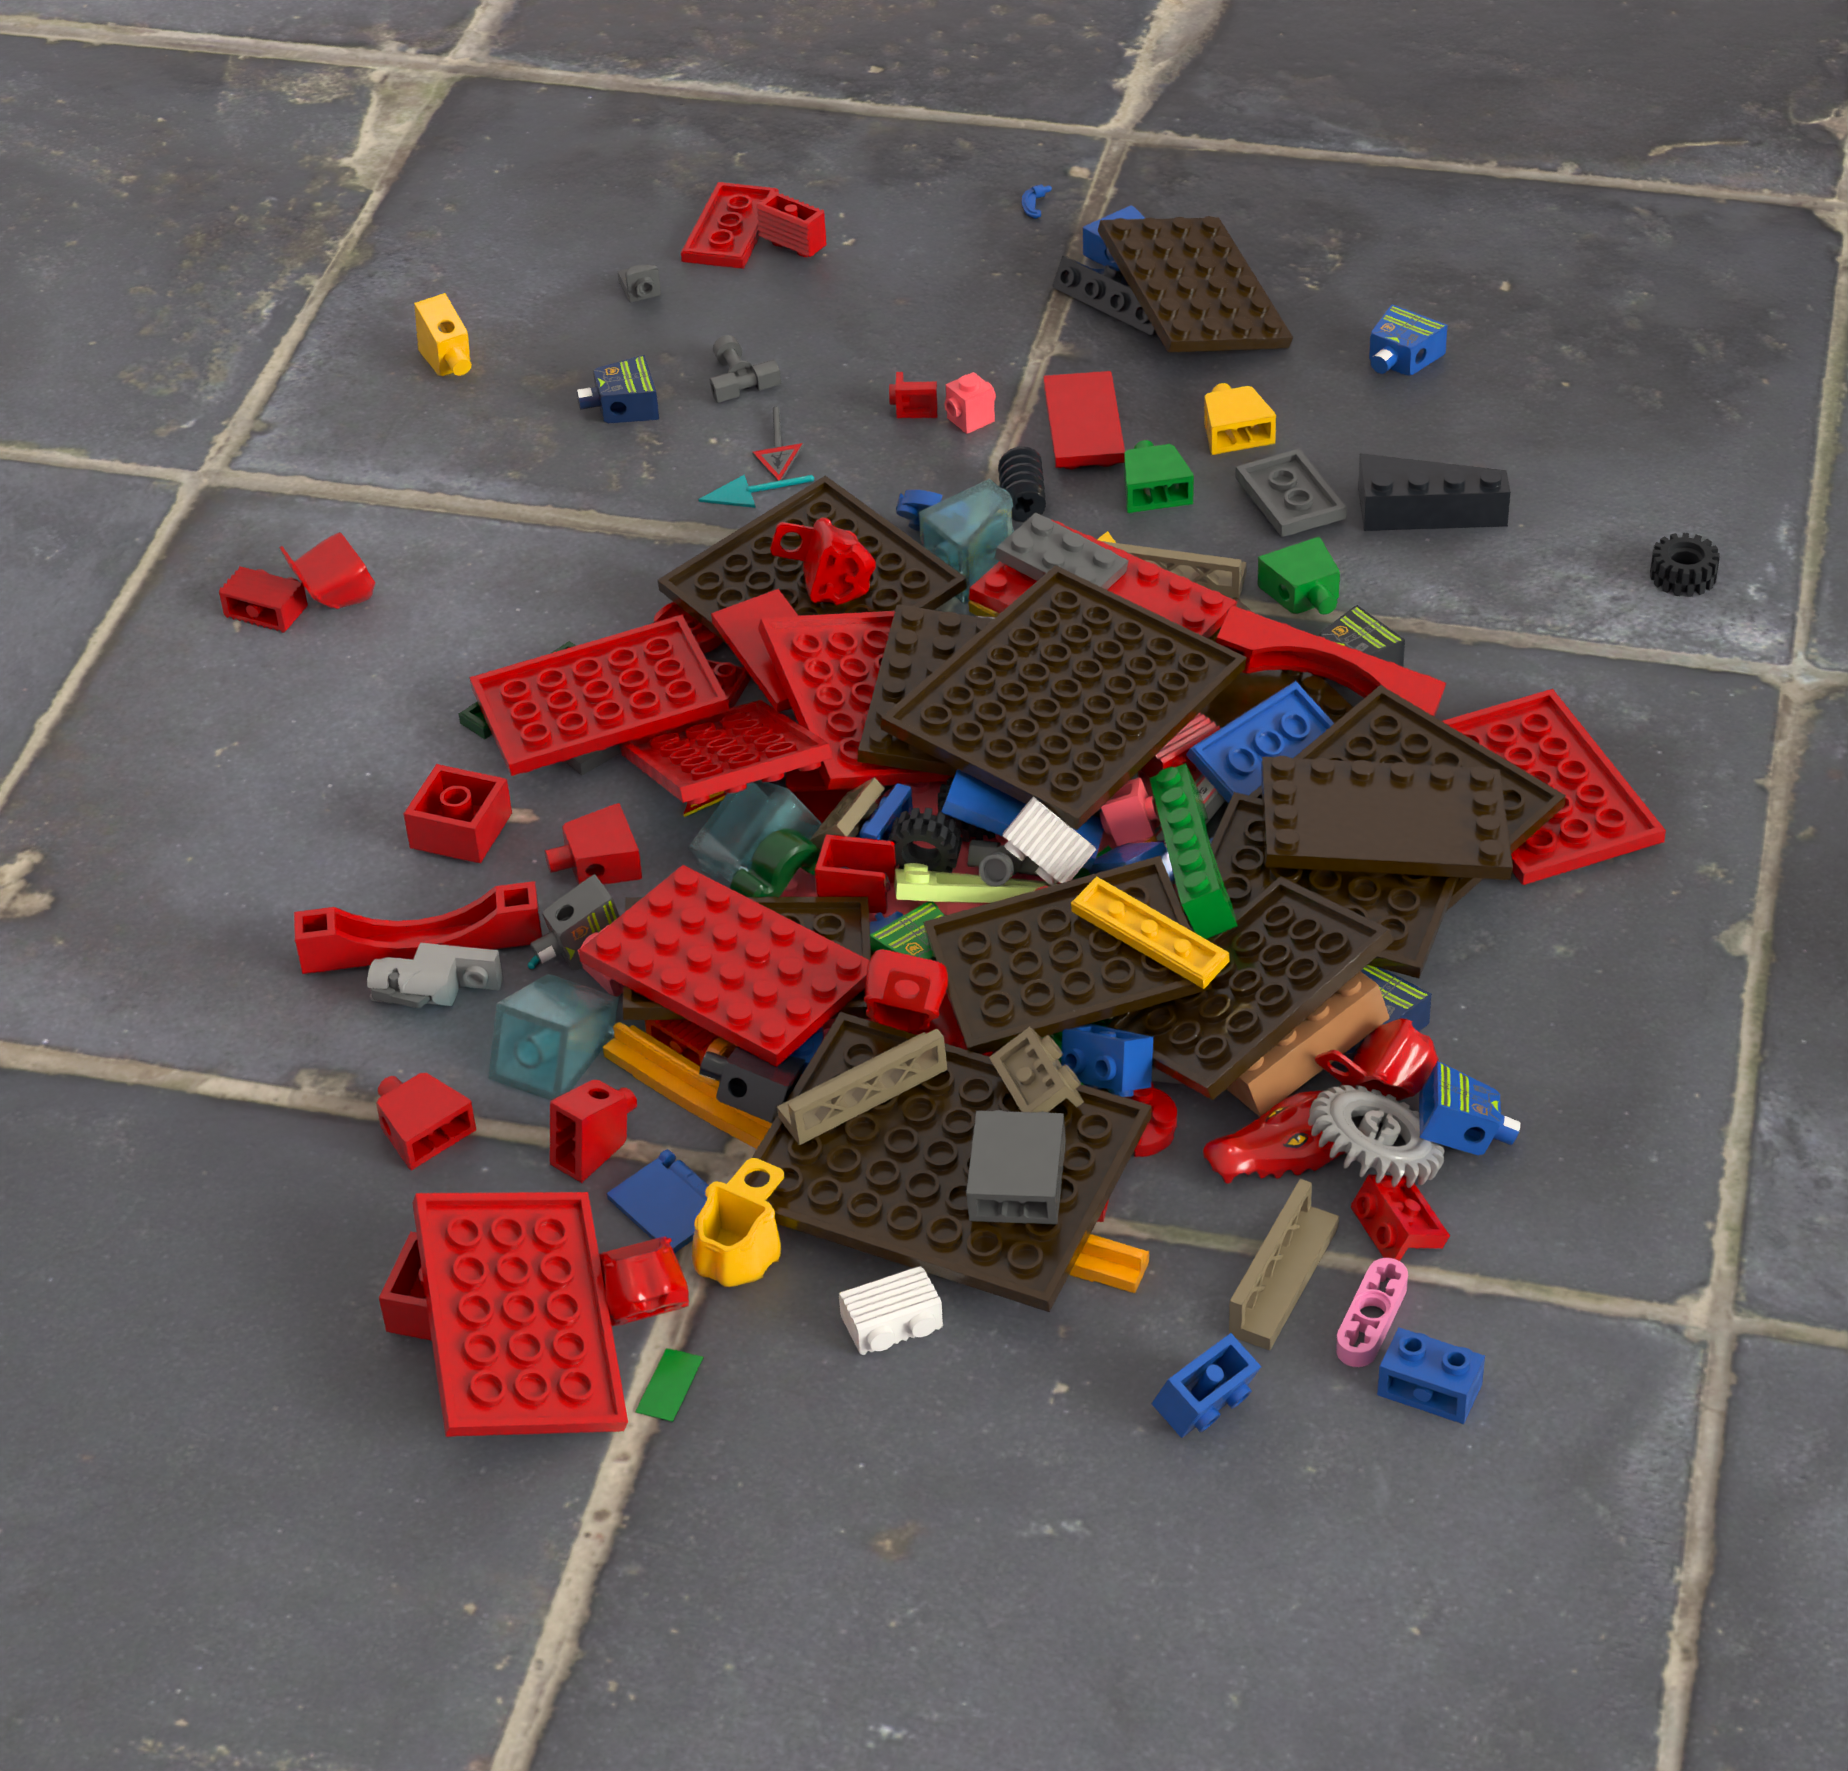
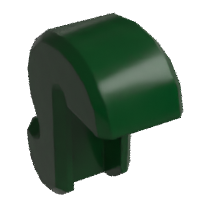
[730,828,821,897]

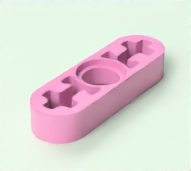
[1336,1258,1408,1367]

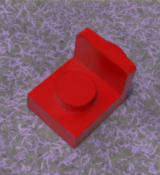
[889,372,938,418]

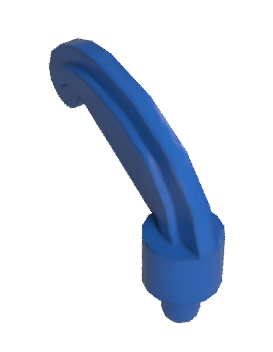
[1022,184,1052,218]

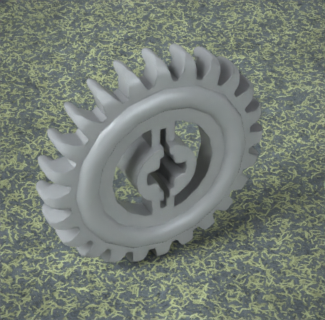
[1308,1085,1445,1188]

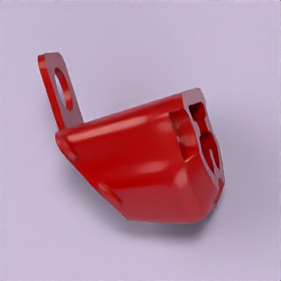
[770,517,876,605]
[279,532,375,609]
[864,949,948,1033]
[1315,1018,1439,1101]
[599,1236,689,1326]

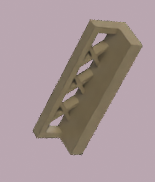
[1102,541,1247,598]
[777,1029,947,1145]
[1229,1179,1339,1351]

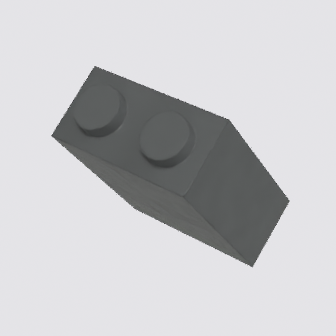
[966,1110,1066,1224]

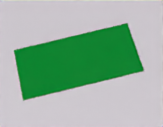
[635,1348,704,1422]

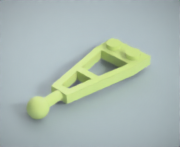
[894,863,1057,903]

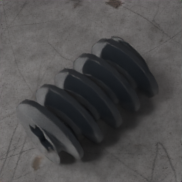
[998,446,1046,522]

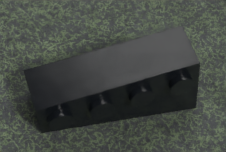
[1358,453,1511,531]

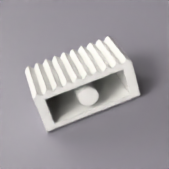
[1003,797,1096,886]
[839,1266,943,1355]

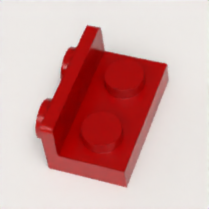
[1351,1174,1450,1261]

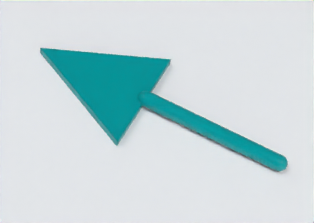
[698,475,815,508]

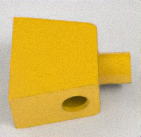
[414,293,472,376]
[1204,383,1276,455]

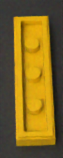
[1071,876,1230,989]

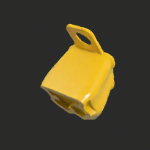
[692,1158,784,1287]

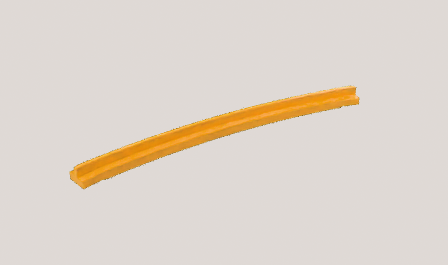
[603,1022,1149,1293]

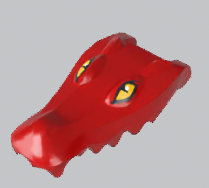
[1203,1090,1346,1184]

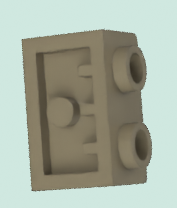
[810,777,885,849]
[989,1027,1084,1112]

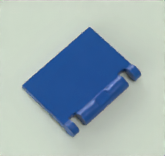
[606,1149,709,1253]

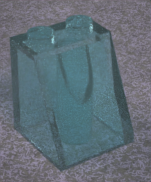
[919,479,1014,605]
[688,780,822,882]
[488,974,619,1101]

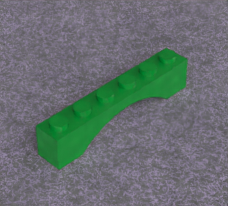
[1149,763,1238,939]

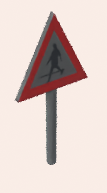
[752,406,804,481]

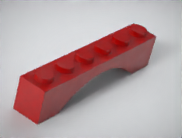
[1216,605,1446,717]
[294,881,542,974]

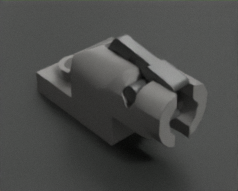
[367,943,503,1008]

